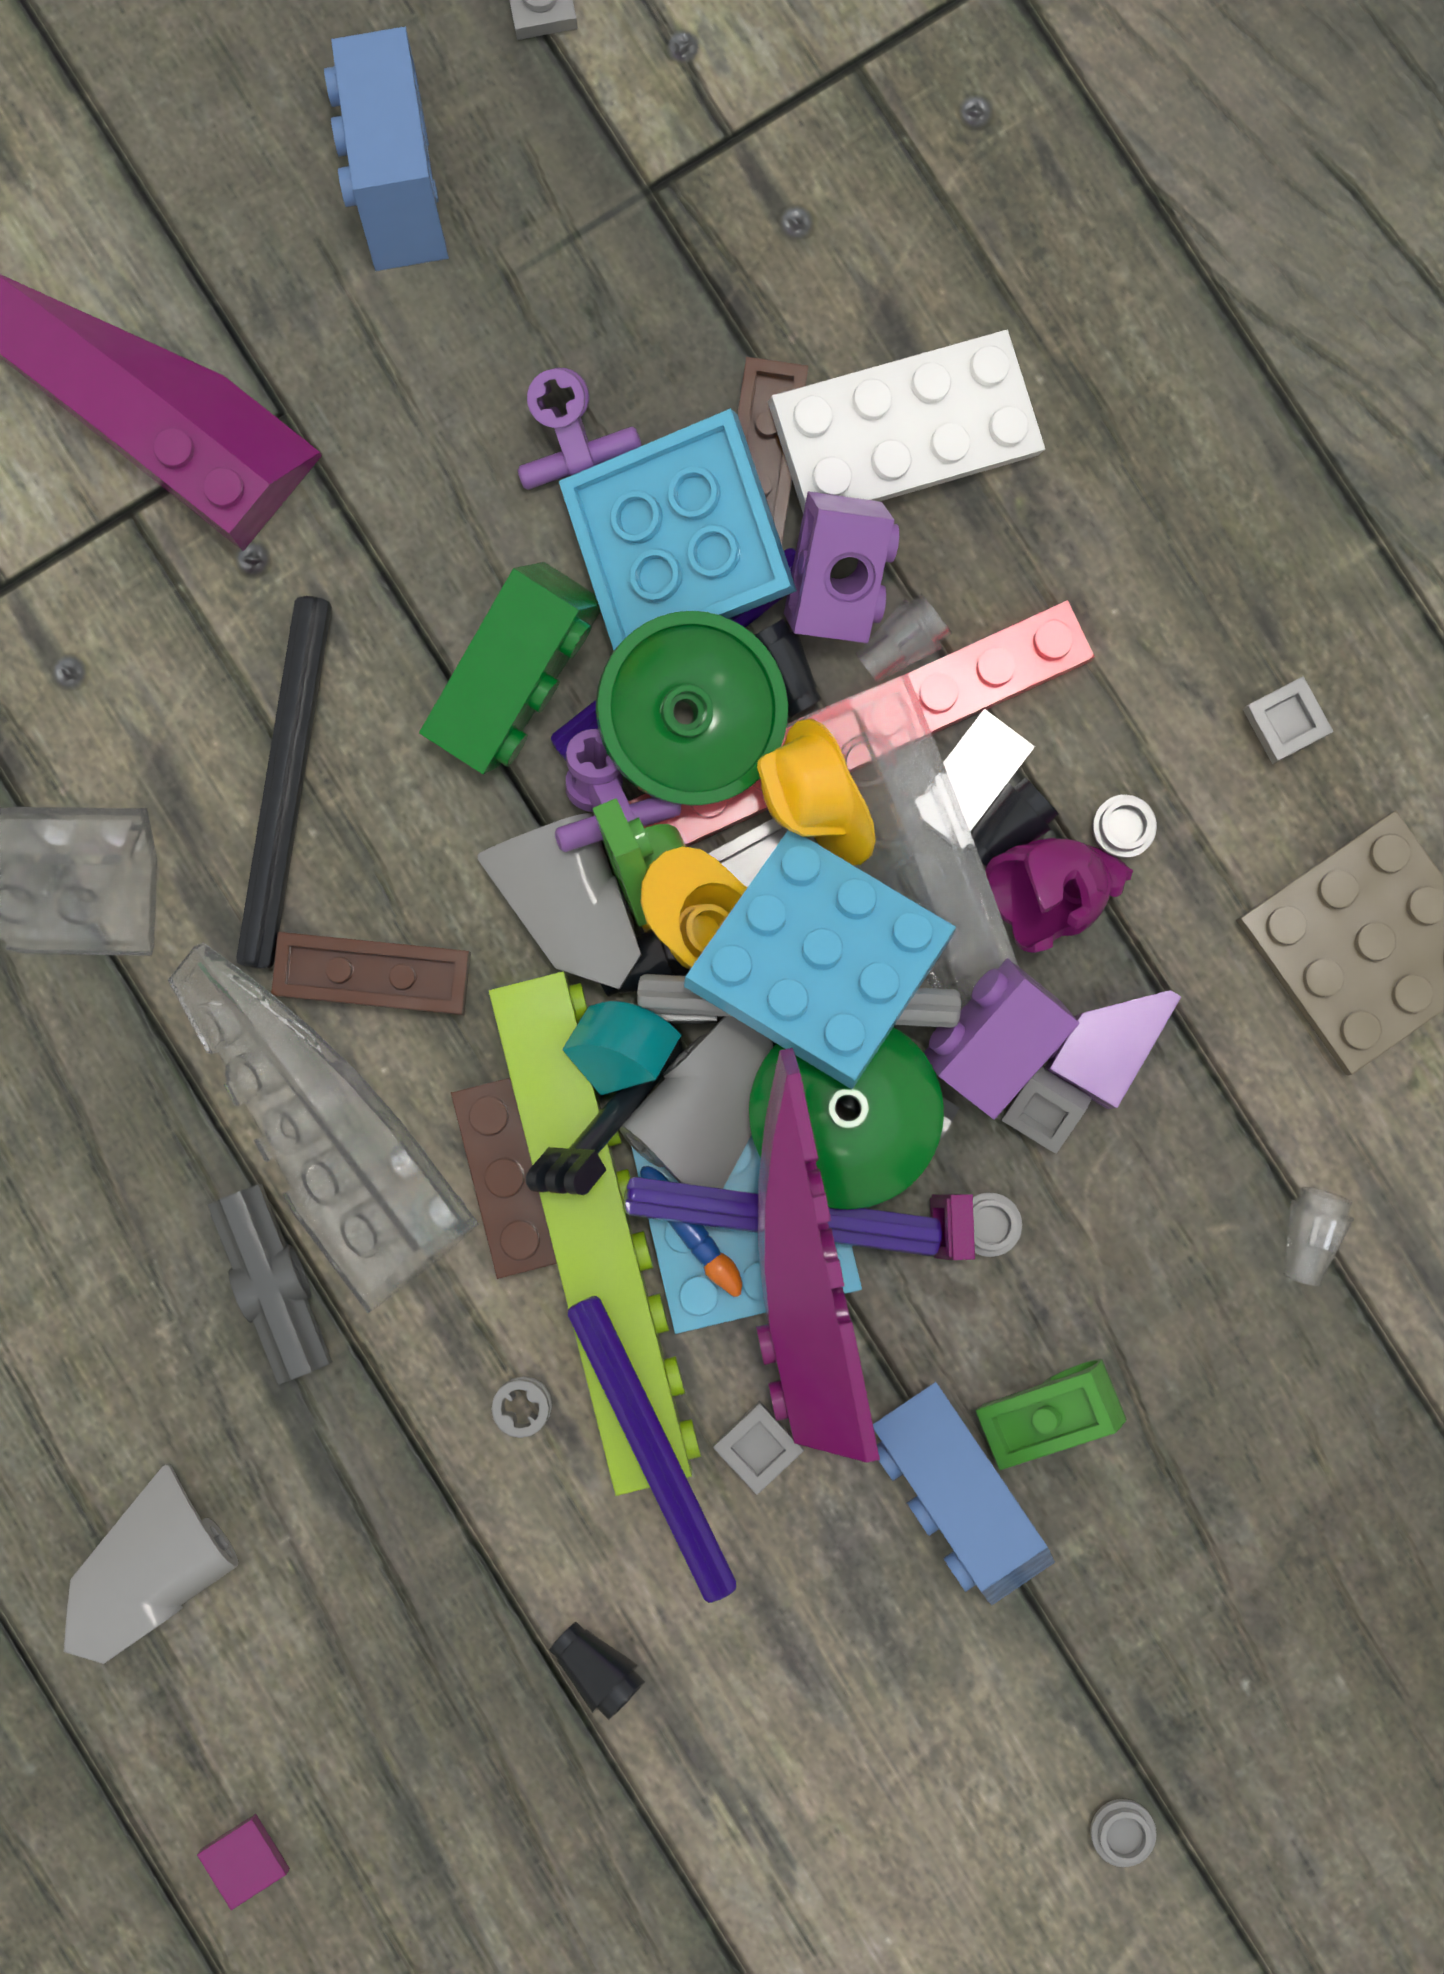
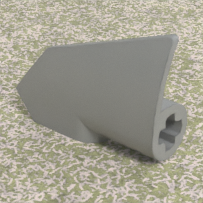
[478,813,642,989]
[619,1016,773,1189]
[64,1464,239,1664]

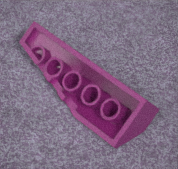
[0,274,322,551]
[756,1048,880,1463]

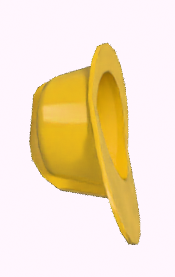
[757,719,876,866]
[641,846,747,969]

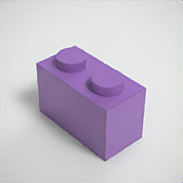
[924,957,1080,1120]

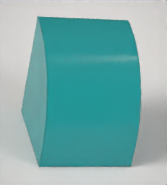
[562,1001,681,1095]

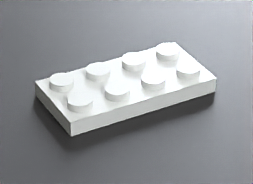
[768,329,1045,513]

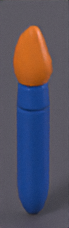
[640,1166,743,1297]

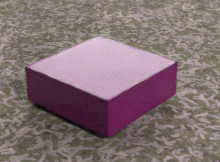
[930,1194,975,1260]
[197,1814,290,1910]

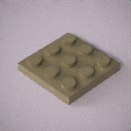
[1236,810,1444,1075]

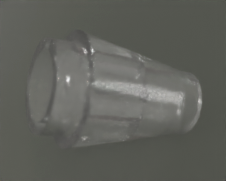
[855,593,952,683]
[1283,1186,1354,1286]

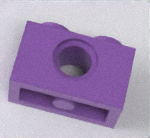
[784,491,899,643]

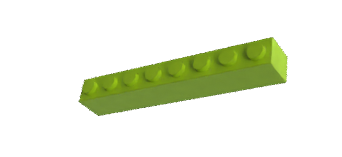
[488,971,701,1496]

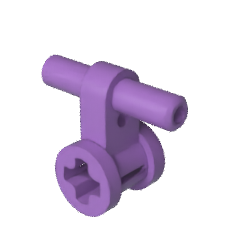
[518,368,642,490]
[555,729,681,852]

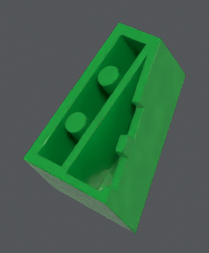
[419,562,601,774]

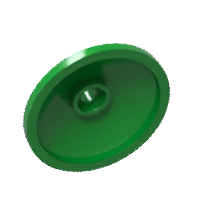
[596,611,788,806]
[749,1027,944,1210]

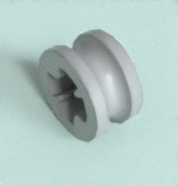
[491,1376,552,1438]

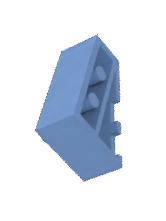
[324,26,449,271]
[873,1382,1055,1605]

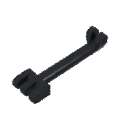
[526,1022,683,1195]

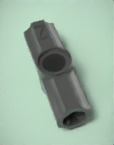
[208,1184,332,1385]

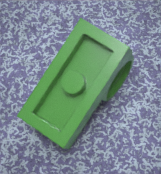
[592,798,687,927]
[975,1359,1127,1470]

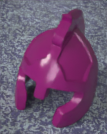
[984,838,1133,953]

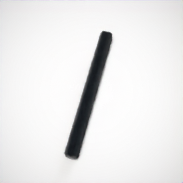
[236,596,332,969]

